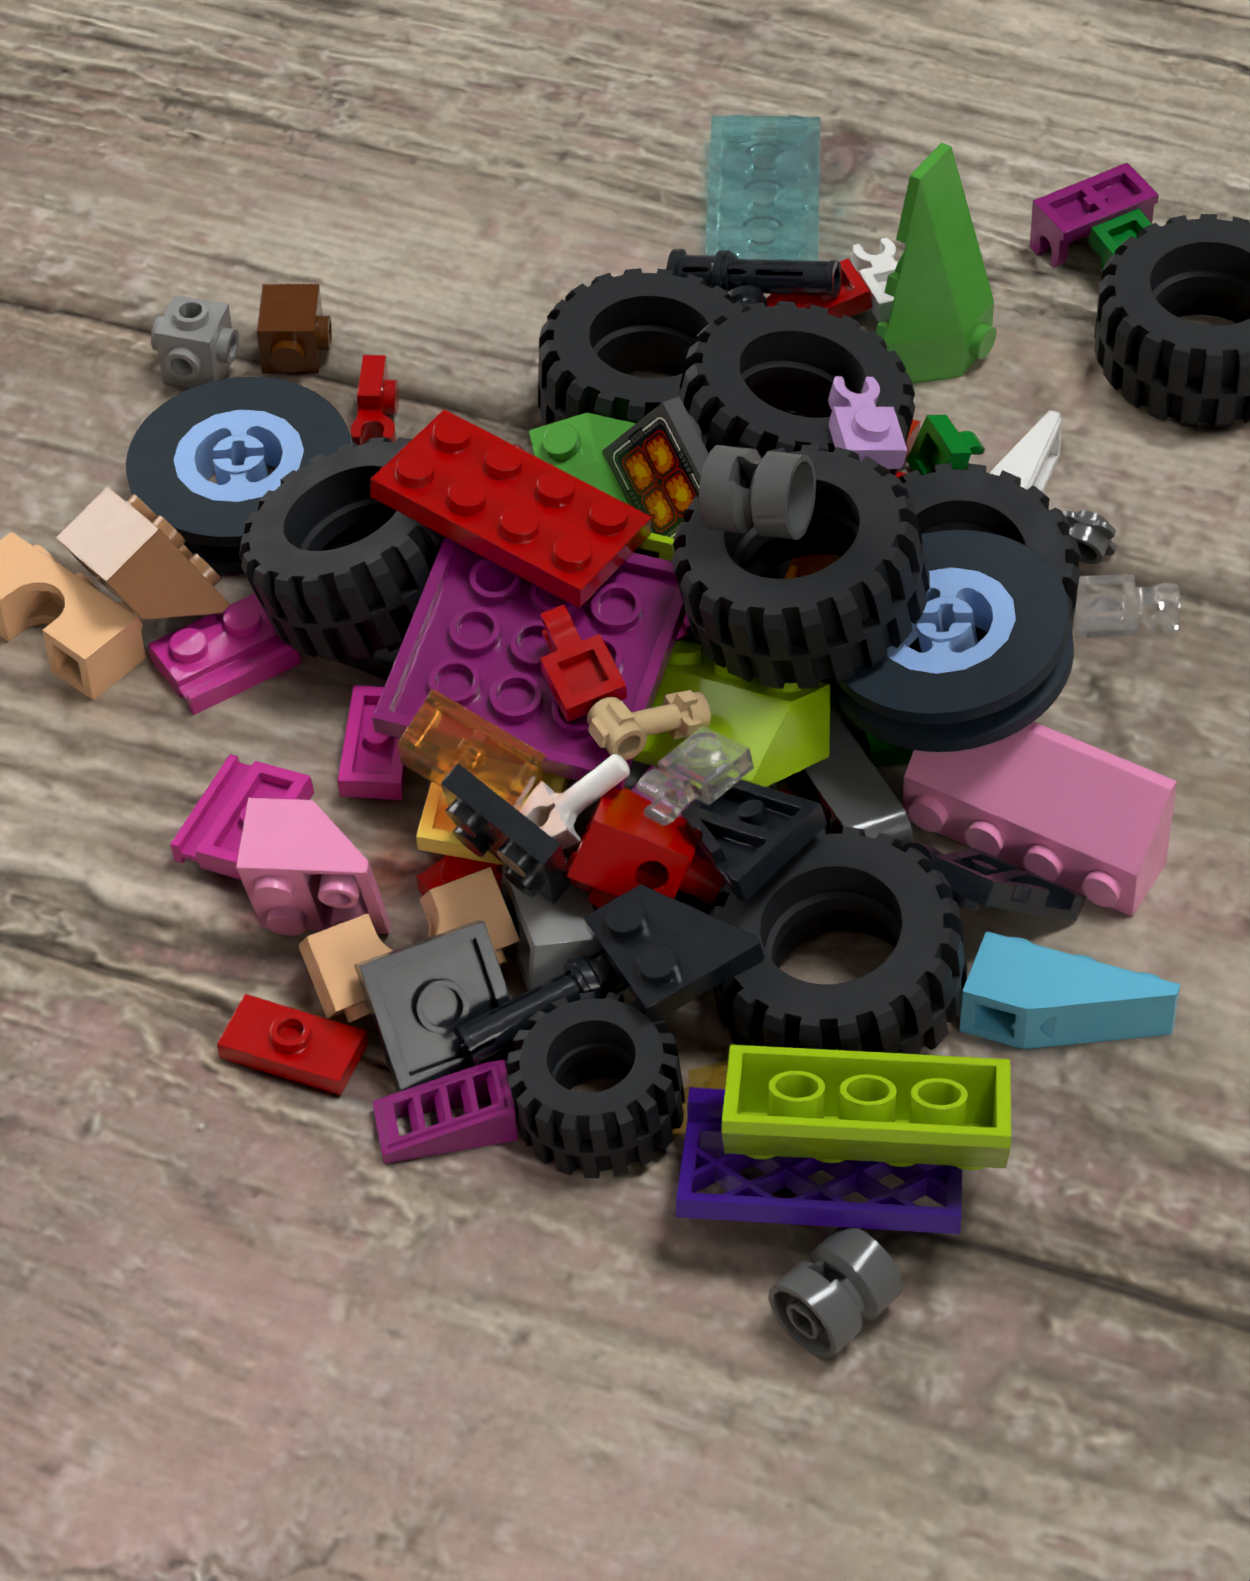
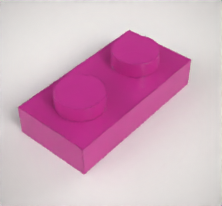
[338,685,411,800]

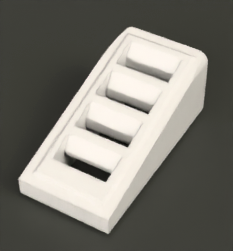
[990,410,1063,492]

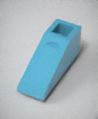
[959,931,1181,1049]

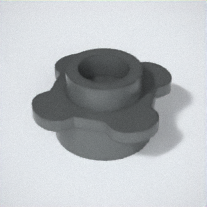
[1062,510,1117,564]

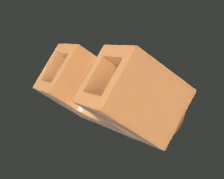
[0,532,146,700]
[298,867,520,1023]

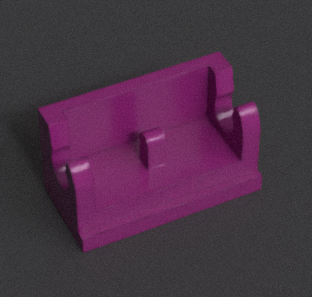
[1029,163,1159,268]

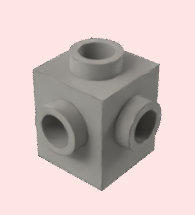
[151,295,239,389]

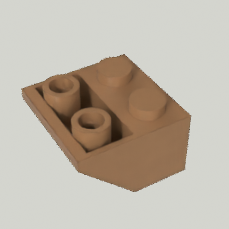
[56,486,230,620]

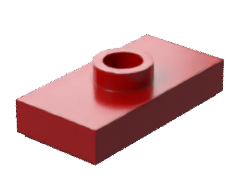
[217,994,368,1096]

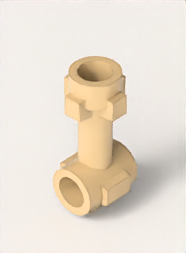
[587,690,711,761]

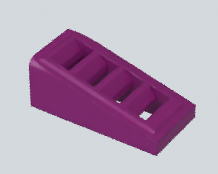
[372,1060,518,1164]

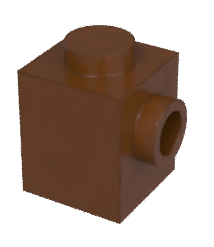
[256,284,332,373]

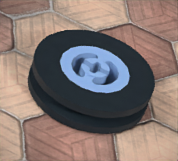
[126,377,351,574]
[831,530,1074,752]

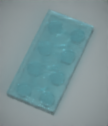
[705,115,820,261]

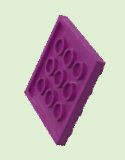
[372,537,686,790]

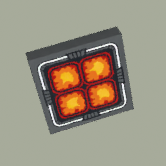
[602,396,709,538]

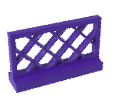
[676,1087,962,1234]

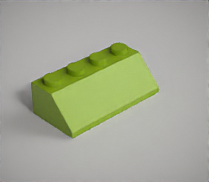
[633,641,830,787]
[722,1045,1011,1171]

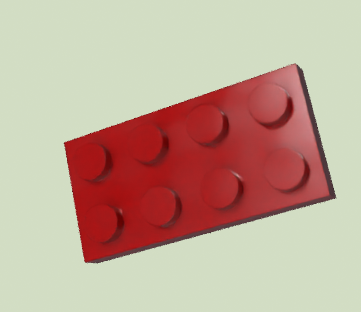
[370,409,652,608]

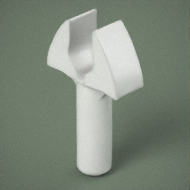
[520,754,630,849]

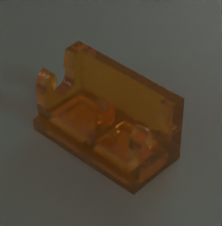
[398,689,546,812]

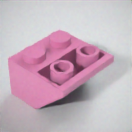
[236,798,391,936]

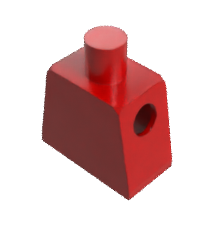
[567,787,724,906]

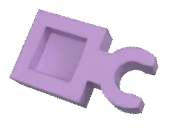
[828,376,908,469]

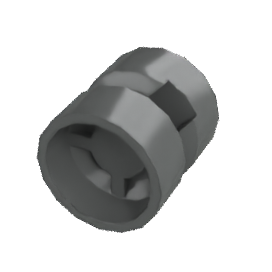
[699,445,816,540]
[768,1227,903,1359]

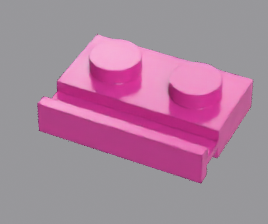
[148,593,301,715]
[170,754,315,880]

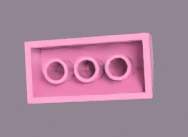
[902,722,1177,917]

